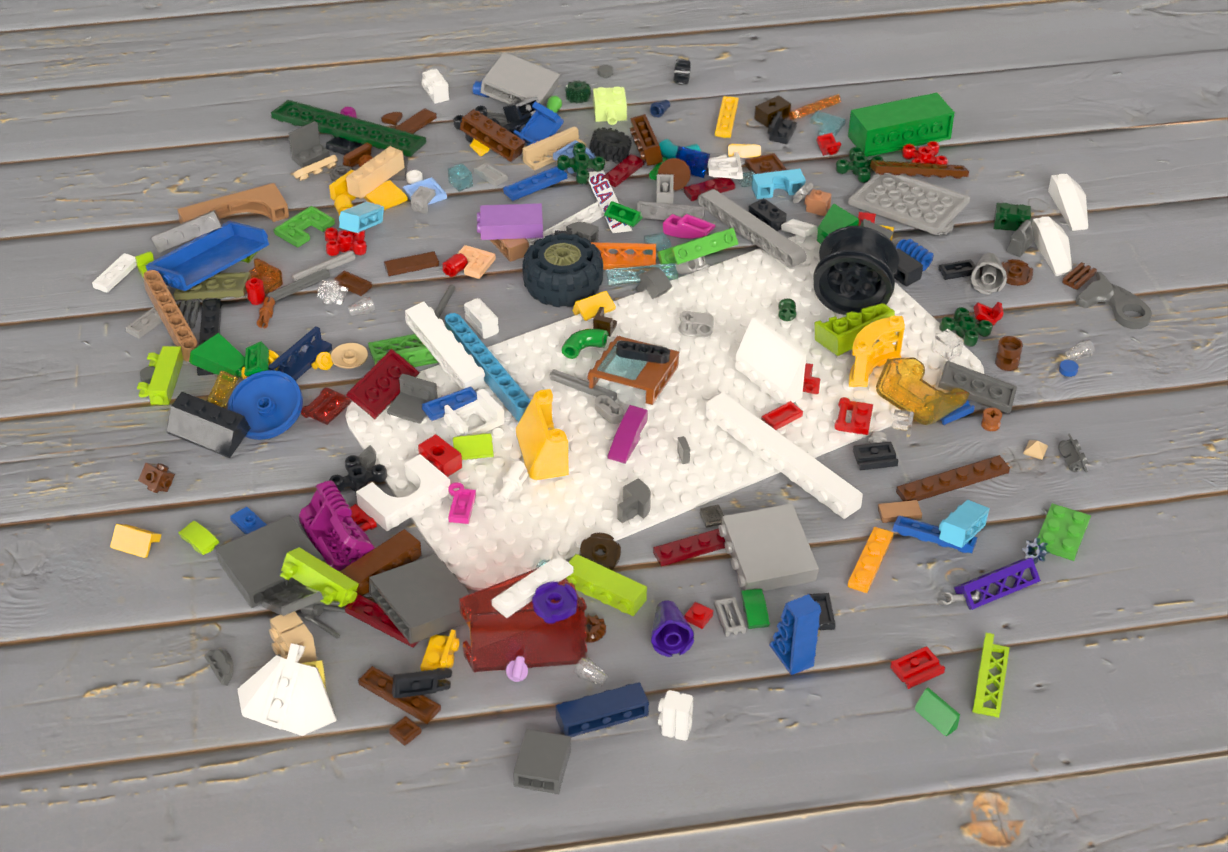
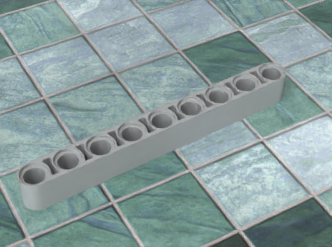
[698,189,807,268]

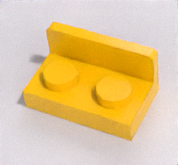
[421,629,460,671]

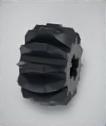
[674,59,691,85]

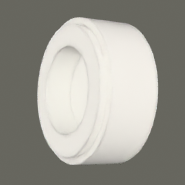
[406,170,423,184]

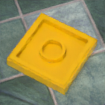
[363,180,408,210]

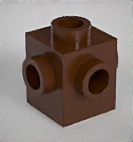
[138,463,175,493]

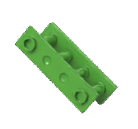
[657,228,738,268]

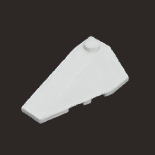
[1048,174,1088,231]
[1032,217,1072,276]

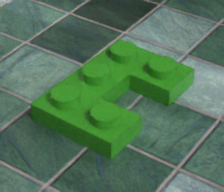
[274,206,335,248]

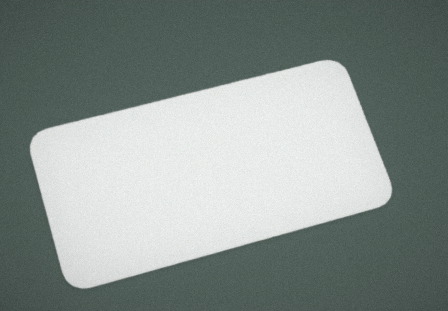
[345,230,984,591]

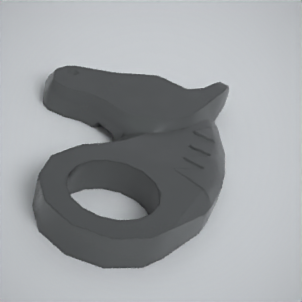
[1075,272,1152,329]

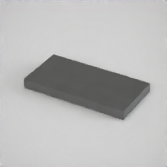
[938,360,1017,414]
[260,584,323,616]

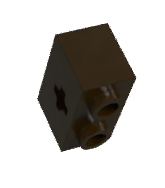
[755,95,791,128]

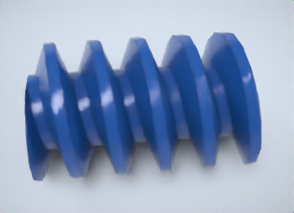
[896,239,934,271]

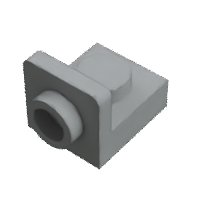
[411,186,435,214]

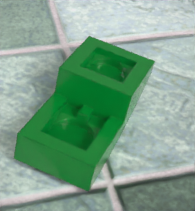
[741,589,770,629]

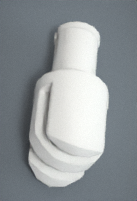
[496,460,529,503]

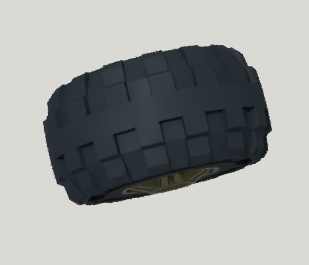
[522,233,603,307]

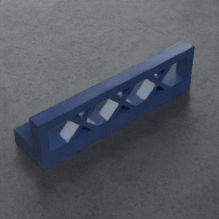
[268,326,332,381]

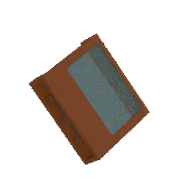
[587,336,680,405]

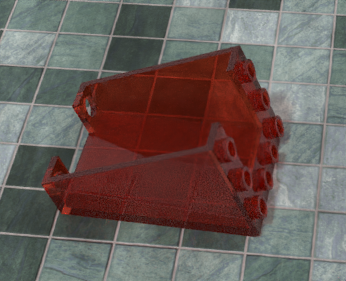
[459,567,587,672]

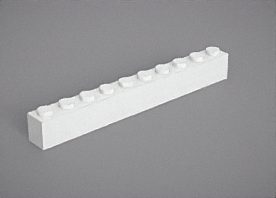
[706,392,863,519]

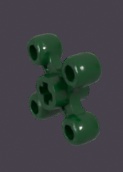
[556,142,605,184]
[836,147,884,183]
[939,307,993,347]

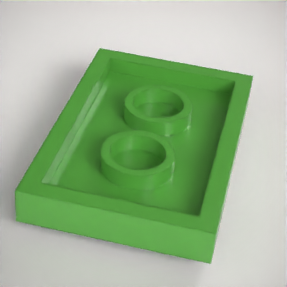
[1034,503,1091,561]

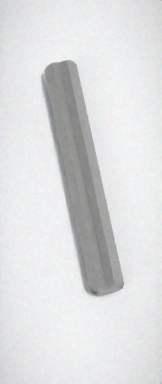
[292,251,356,282]

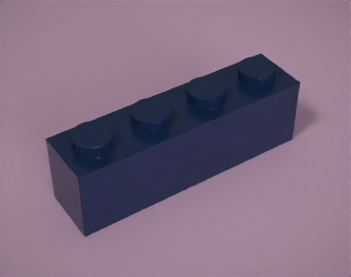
[556,682,649,737]

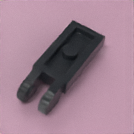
[391,667,452,698]

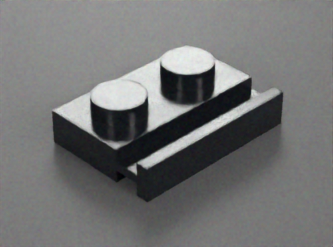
[853,441,899,471]

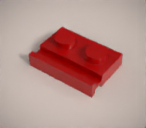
[890,646,945,689]

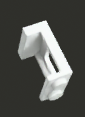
[444,389,505,436]

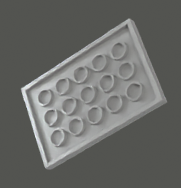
[848,173,970,235]

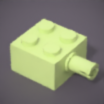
[593,87,627,125]

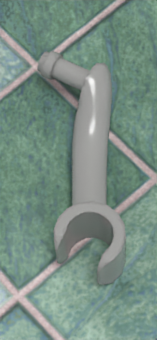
[938,591,980,605]

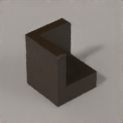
[593,307,617,337]

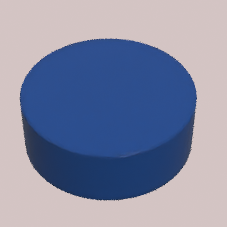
[1059,360,1079,377]

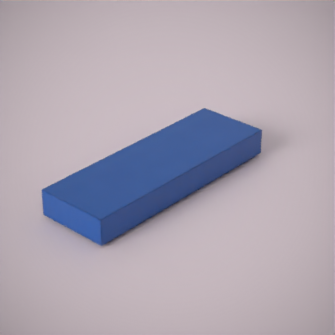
[422,387,477,421]

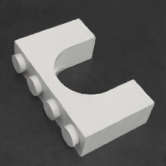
[356,454,450,531]

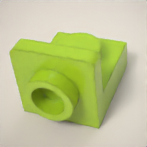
[135,251,154,278]

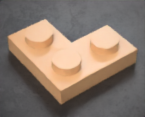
[458,245,496,279]

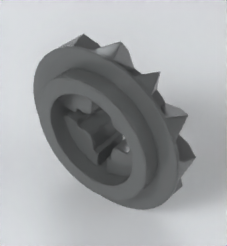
[329,165,355,181]

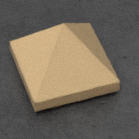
[1024,440,1048,460]

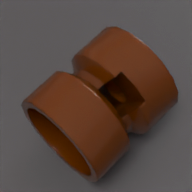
[995,336,1023,371]

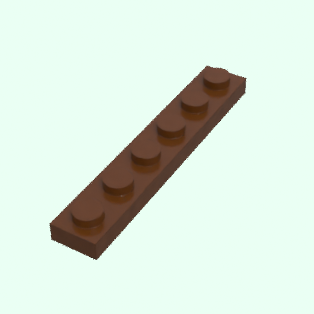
[870,160,969,179]
[896,455,1010,501]

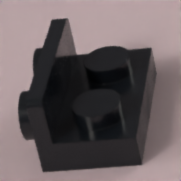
[768,111,797,144]

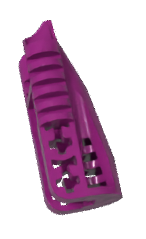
[299,481,375,572]

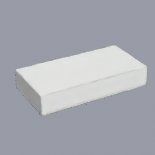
[781,219,817,237]

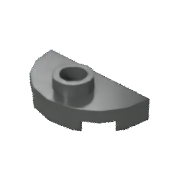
[205,649,233,686]

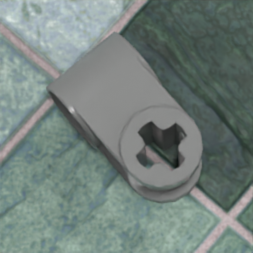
[676,256,709,274]
[678,311,714,337]

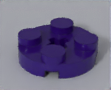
[532,582,577,624]

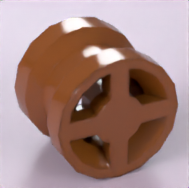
[981,408,1002,431]

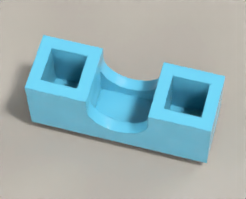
[752,169,806,199]

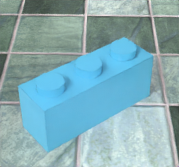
[339,201,384,233]
[939,500,990,548]

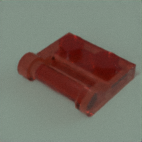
[301,387,351,425]

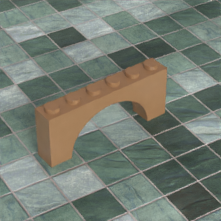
[177,183,289,241]

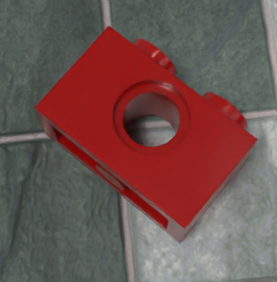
[418,434,462,477]

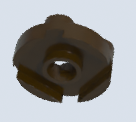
[579,532,621,571]

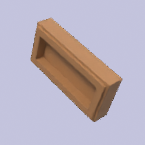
[878,500,922,523]

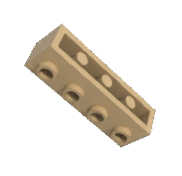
[346,146,405,199]

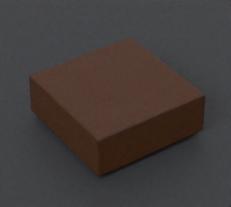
[389,716,421,746]

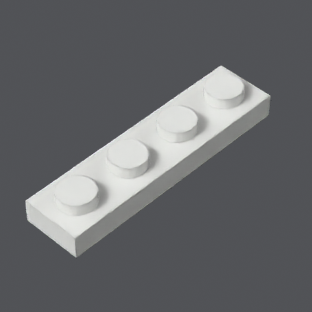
[492,555,573,618]

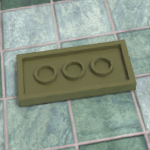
[173,272,252,301]

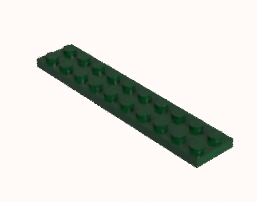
[271,100,426,157]

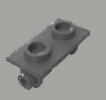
[1059,433,1088,473]

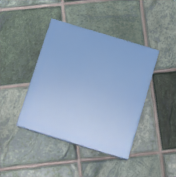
[402,177,447,205]

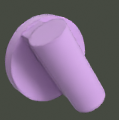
[506,656,528,682]

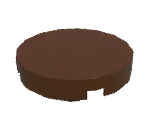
[658,158,691,191]
[1001,259,1033,286]

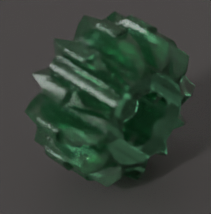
[565,80,591,104]

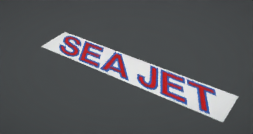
[588,171,632,233]

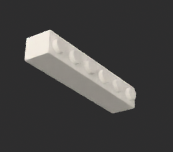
[405,302,485,390]

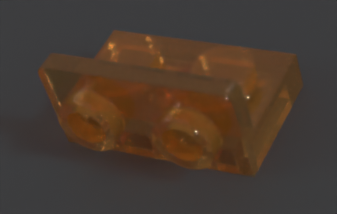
[249,258,283,294]

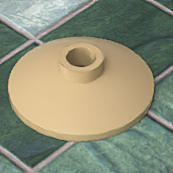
[331,343,368,369]

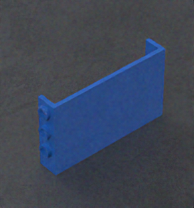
[146,221,269,291]

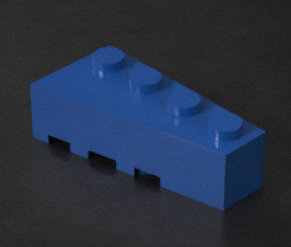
[769,594,821,675]

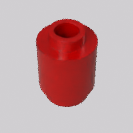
[442,253,468,277]
[245,278,265,305]

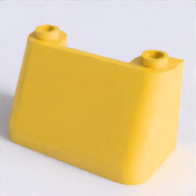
[516,389,569,480]

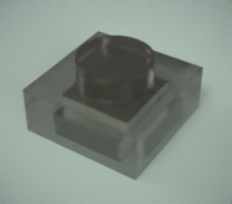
[700,504,724,528]

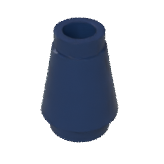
[650,100,670,117]

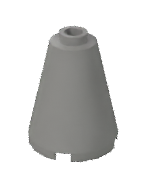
[971,253,1007,295]

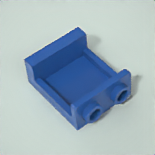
[513,101,564,146]

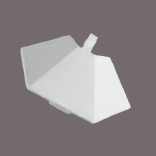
[237,643,337,736]

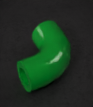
[561,329,608,359]

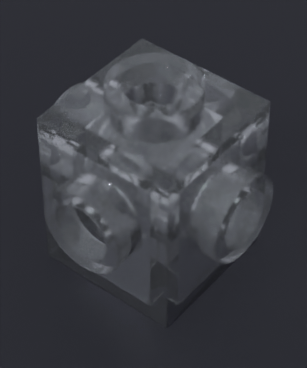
[317,279,348,305]

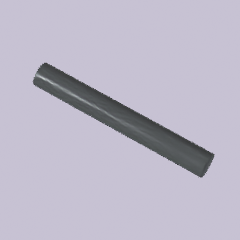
[434,285,456,319]

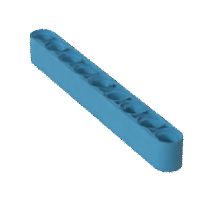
[445,313,531,422]

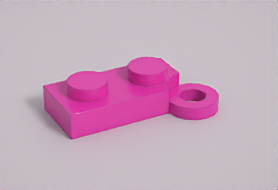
[448,482,476,524]

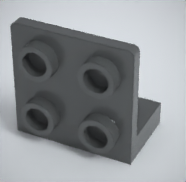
[288,122,330,168]
[387,374,438,424]

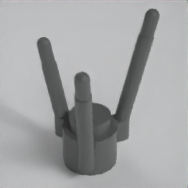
[301,601,345,638]

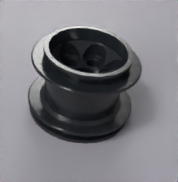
[813,226,899,315]

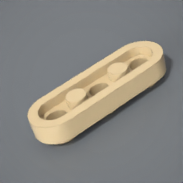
[293,155,338,181]

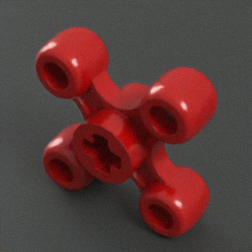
[902,141,948,164]
[325,227,367,256]

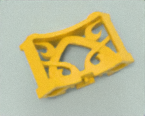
[849,316,905,387]

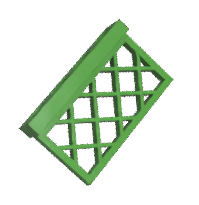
[368,334,439,367]

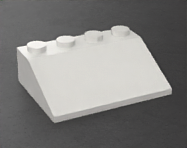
[735,317,806,405]

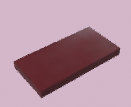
[346,349,420,419]

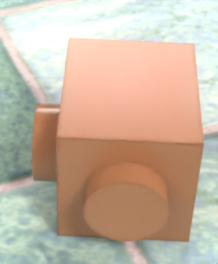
[805,189,832,216]

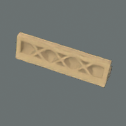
[522,126,586,170]

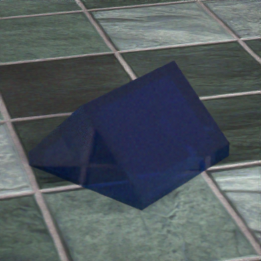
[675,146,710,178]

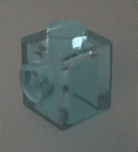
[448,163,473,191]
[644,232,671,258]

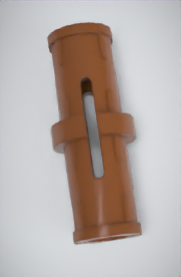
[257,297,275,328]

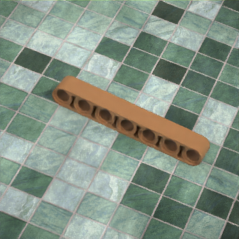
[143,270,198,362]

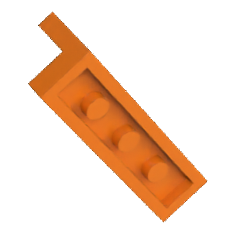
[591,242,656,271]

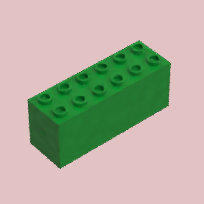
[848,92,955,157]

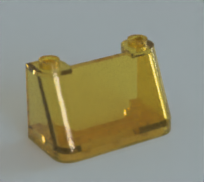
[876,357,970,425]

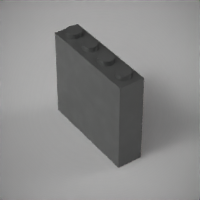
[216,515,325,608]
[369,554,479,644]

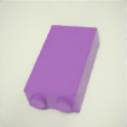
[477,203,543,240]

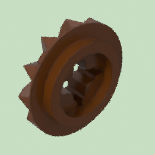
[572,613,606,643]

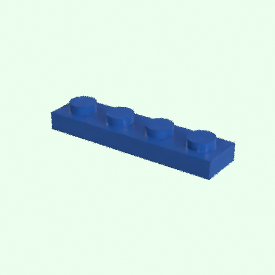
[503,166,567,201]
[893,516,978,553]

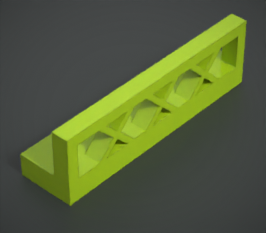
[972,632,1010,718]

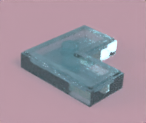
[810,111,846,137]

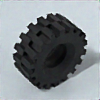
[589,127,632,162]

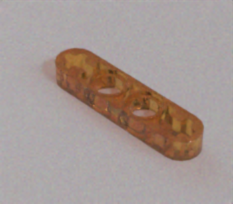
[789,94,841,120]

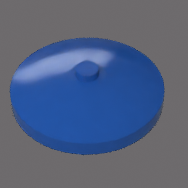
[227,370,303,440]

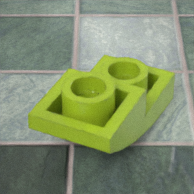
[178,521,220,555]

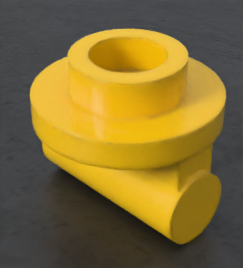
[311,352,333,370]

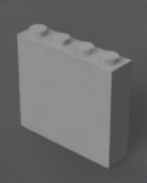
[480,52,560,106]
[719,503,819,591]

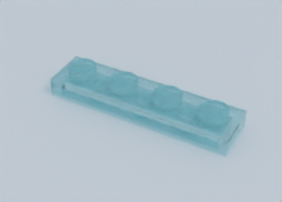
[606,263,678,286]

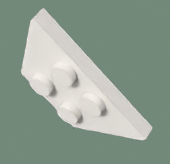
[707,151,743,179]

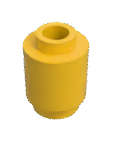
[334,195,354,216]

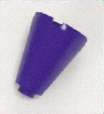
[651,600,694,657]

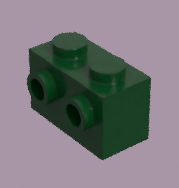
[994,203,1031,231]

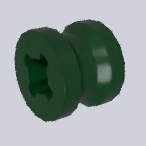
[778,298,796,321]

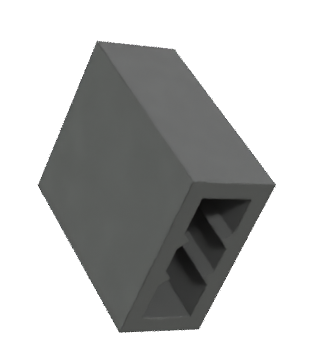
[513,729,571,794]

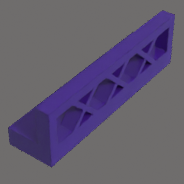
[954,558,1041,610]

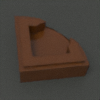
[381,112,403,126]

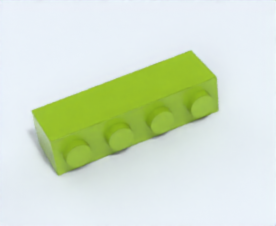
[563,554,647,617]

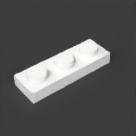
[92,253,137,293]

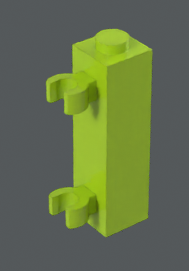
[137,346,184,405]
[280,547,359,607]

